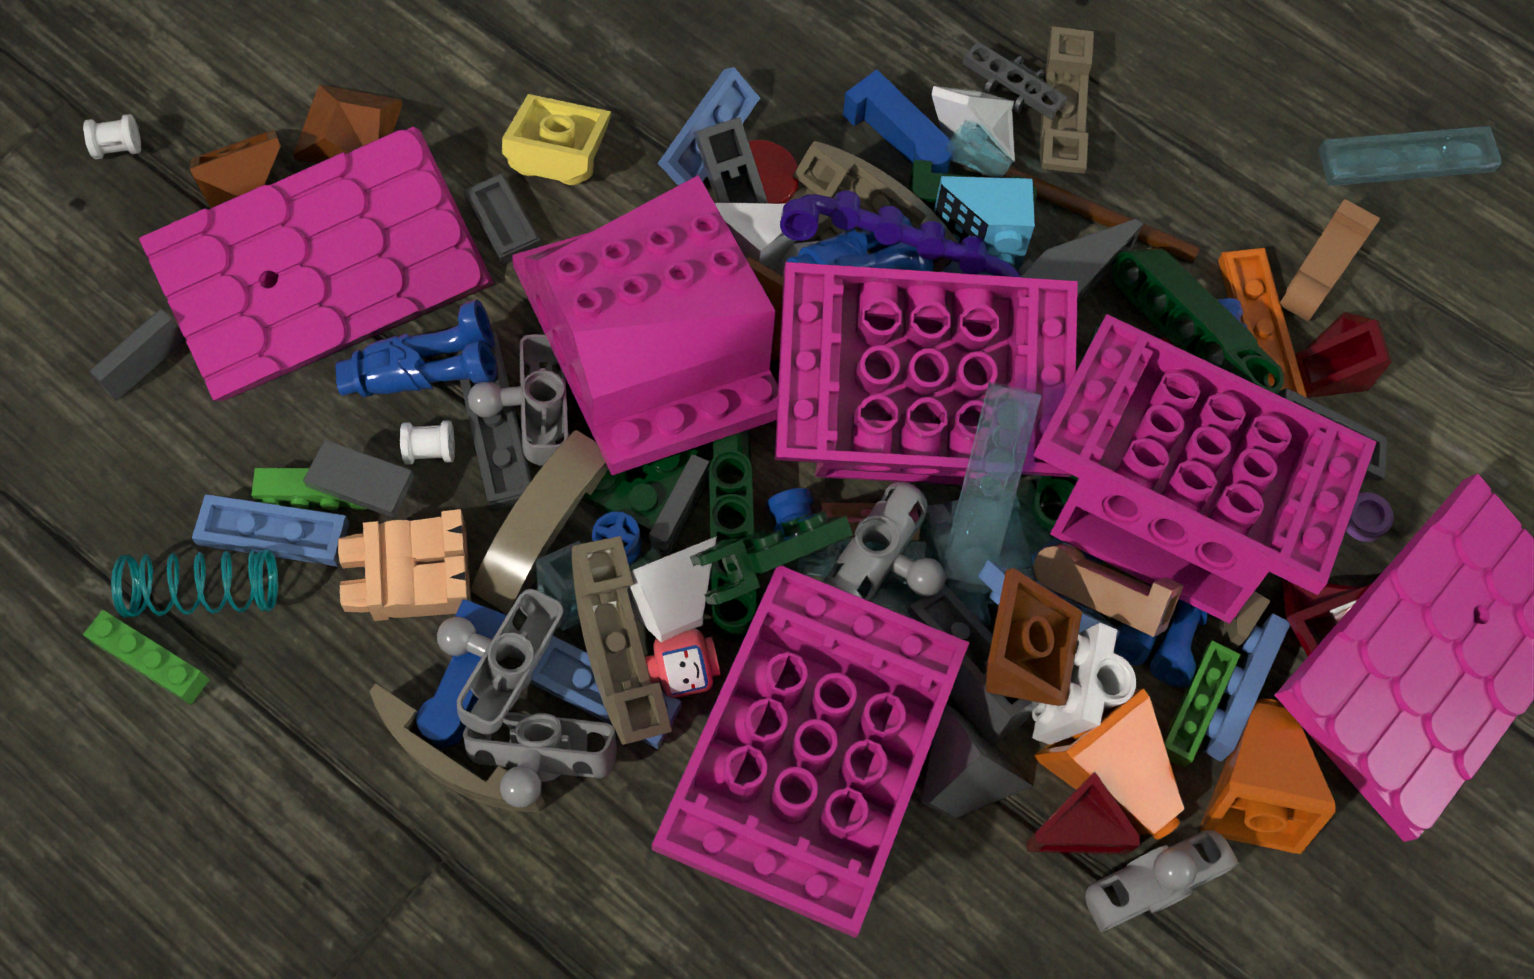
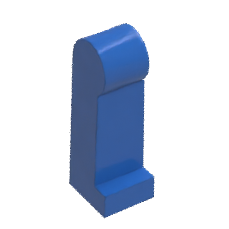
[843,69,953,174]
[416,599,507,749]

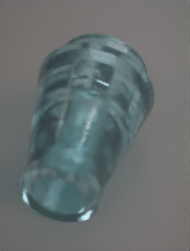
[945,120,1013,178]

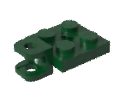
[581,448,699,534]
[690,511,853,605]

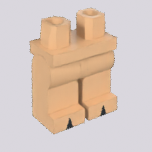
[338,509,471,621]

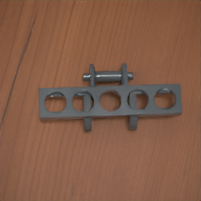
[963,42,1067,120]

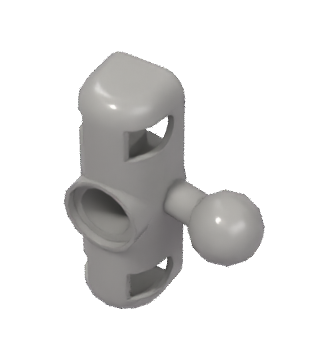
[468,334,568,466]
[823,481,946,602]
[437,589,563,734]
[463,712,617,808]
[1085,830,1240,933]

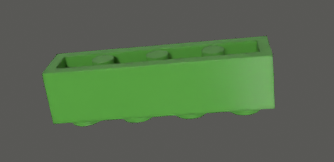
[251,468,367,510]
[83,610,210,705]
[1163,640,1241,768]

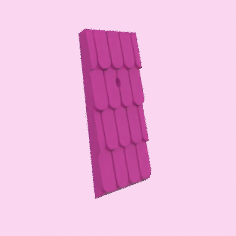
[139,126,494,401]
[1275,473,1534,842]

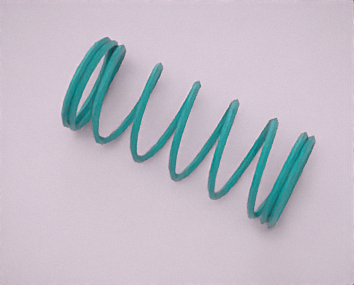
[111,549,278,618]

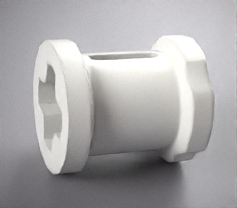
[83,114,141,160]
[400,420,455,465]

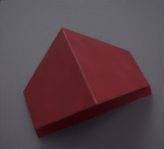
[1295,312,1392,398]
[1282,579,1371,656]
[1027,771,1140,855]

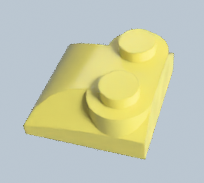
[502,94,611,185]

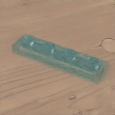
[1318,126,1502,186]
[942,382,1041,586]

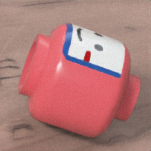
[645,628,720,698]

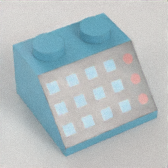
[934,176,1035,271]

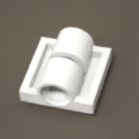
[1032,623,1136,745]

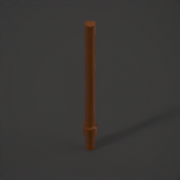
[952,145,1200,264]

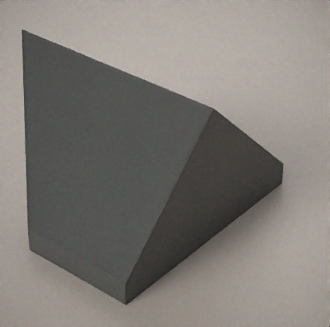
[921,705,1033,818]

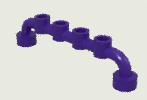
[780,191,1025,278]

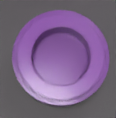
[1346,492,1394,542]

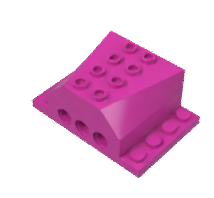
[512,175,778,475]
[775,262,1078,488]
[1033,314,1376,624]
[652,565,970,938]

